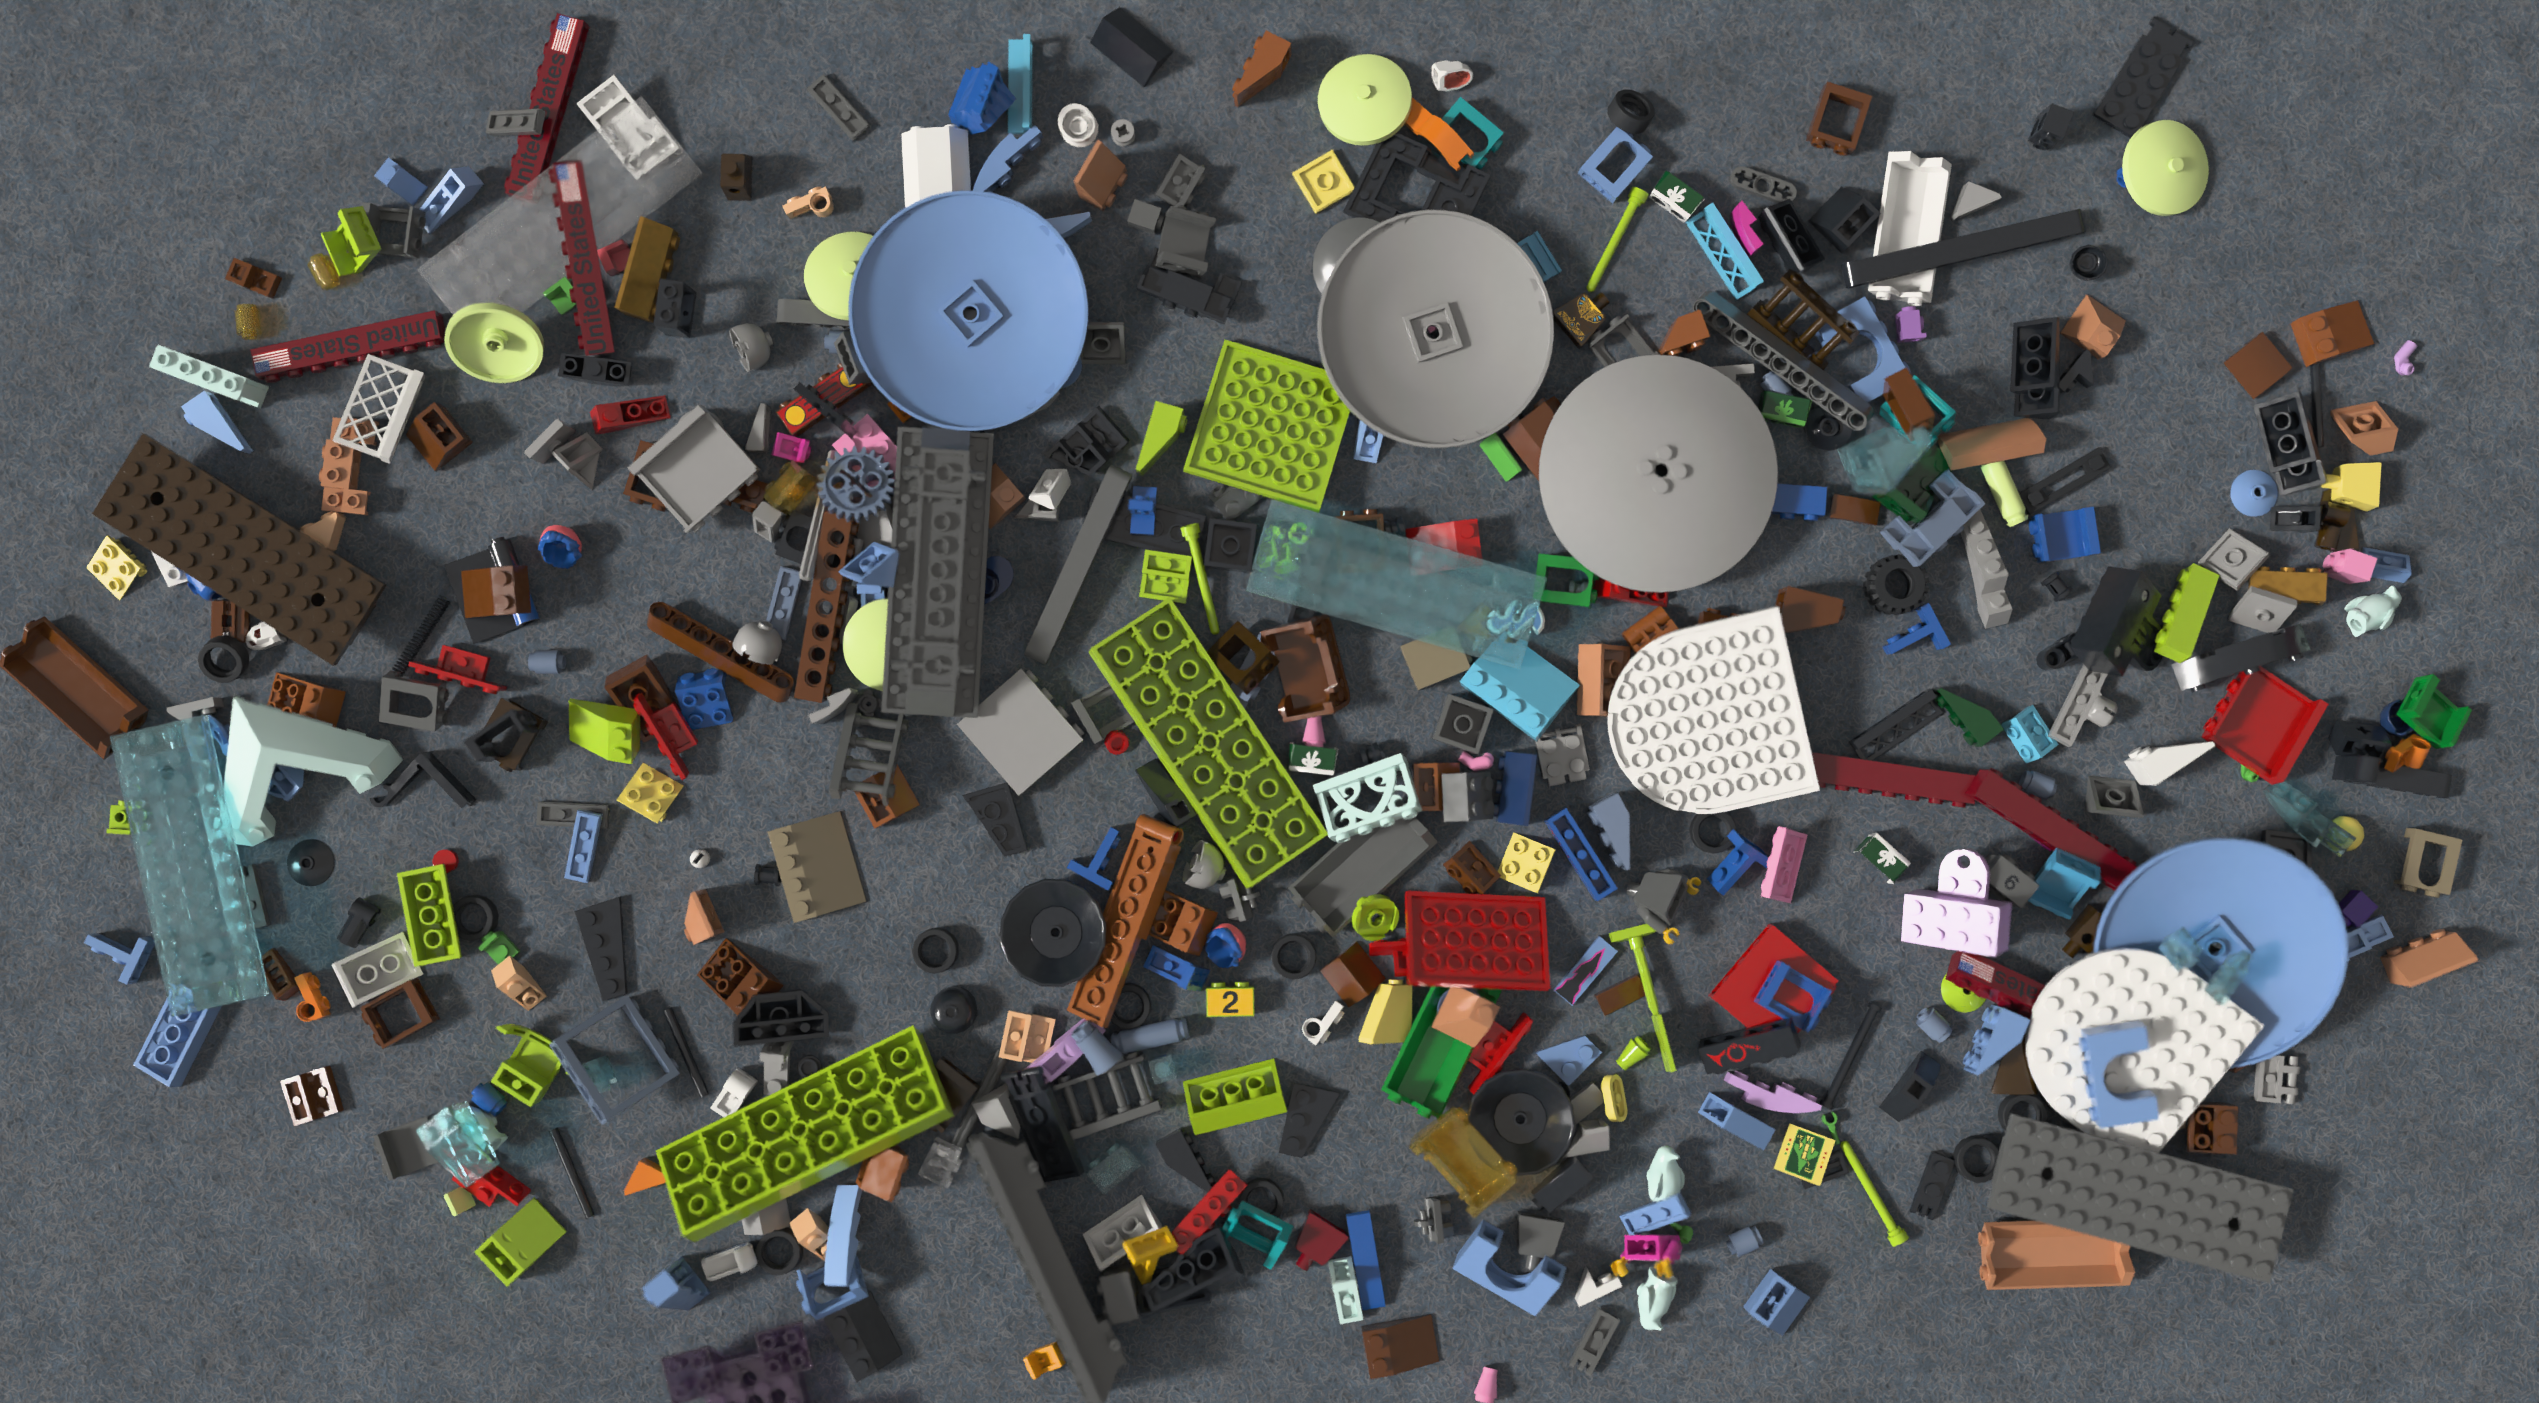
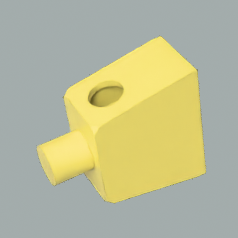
[2321,462,2381,511]

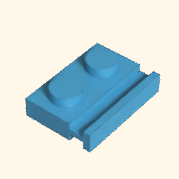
[1516,231,1562,282]

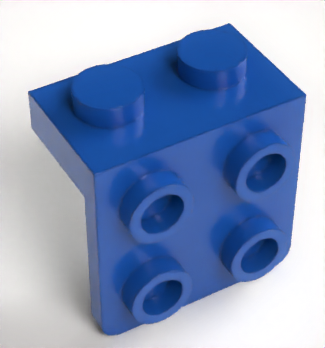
[675,668,733,730]

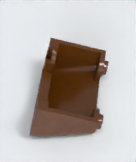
[1260,614,1350,723]

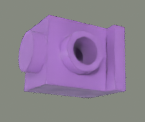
[1895,306,1927,343]

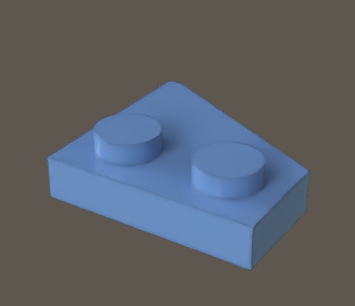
[1536,1035,1602,1086]

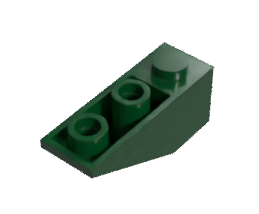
[1933,688,2004,747]

